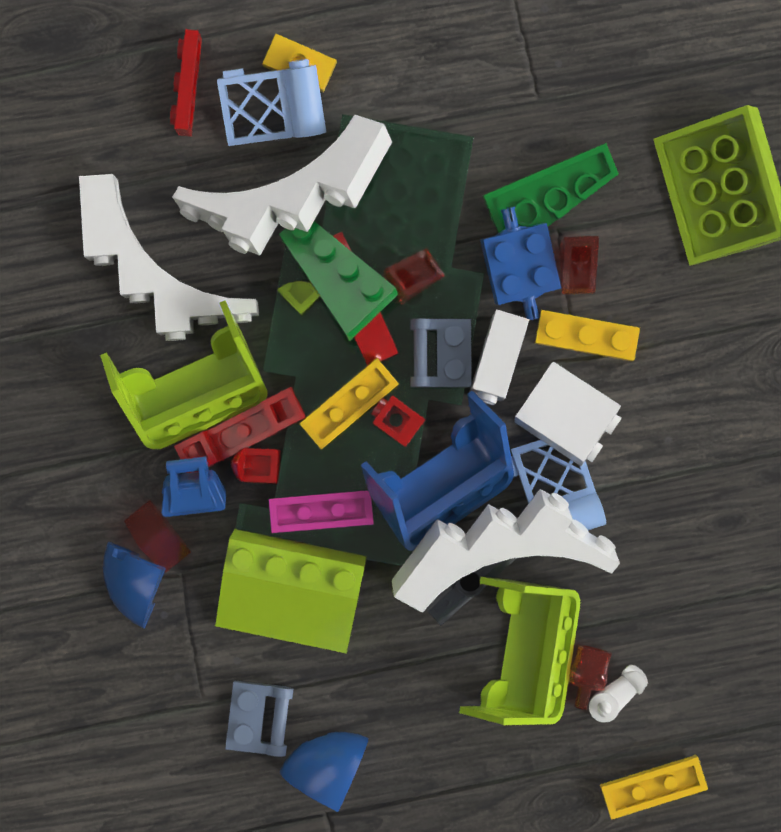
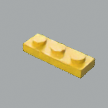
[535,310,640,361]
[299,358,399,450]
[600,755,708,820]

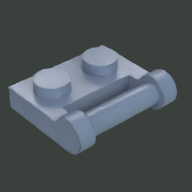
[410,319,471,388]
[225,680,294,757]

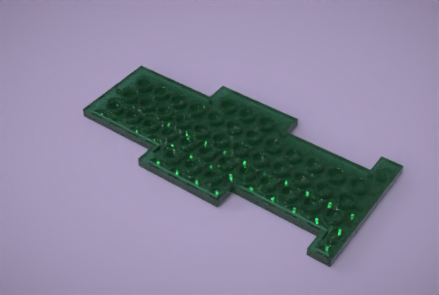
[235,114,484,566]

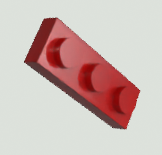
[170,29,202,137]

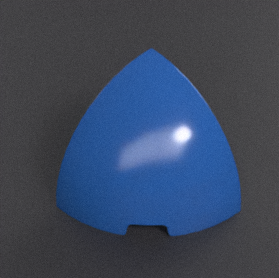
[103,542,166,629]
[280,732,369,812]

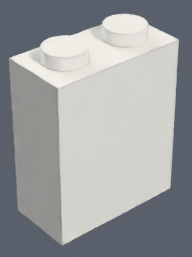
[469,309,529,405]
[514,362,621,467]

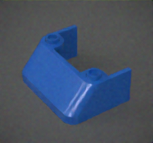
[361,390,514,551]

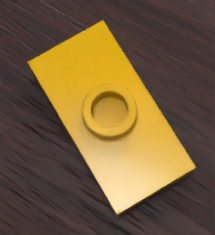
[262,34,337,93]

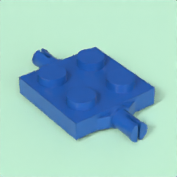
[480,207,561,320]

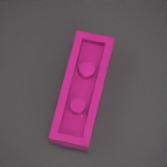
[269,491,374,533]

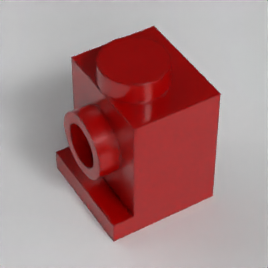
[371,395,426,447]

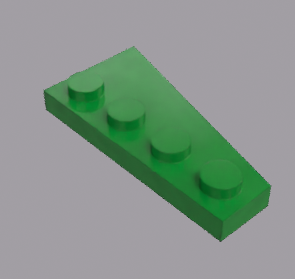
[482,143,619,234]
[279,221,398,341]

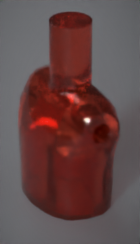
[568,644,612,710]

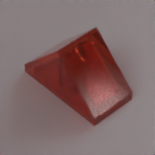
[560,236,599,294]
[383,248,445,305]
[124,500,192,573]

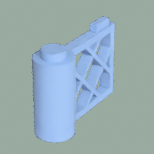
[217,59,326,146]
[511,440,606,530]

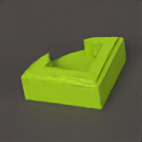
[277,281,320,315]

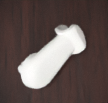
[589,664,648,722]

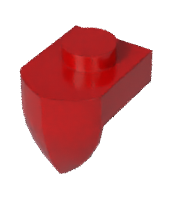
[231,448,281,484]

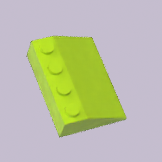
[653,105,781,266]
[215,529,367,653]

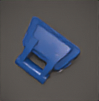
[162,457,226,517]

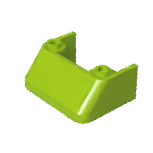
[100,300,268,449]
[459,577,580,725]

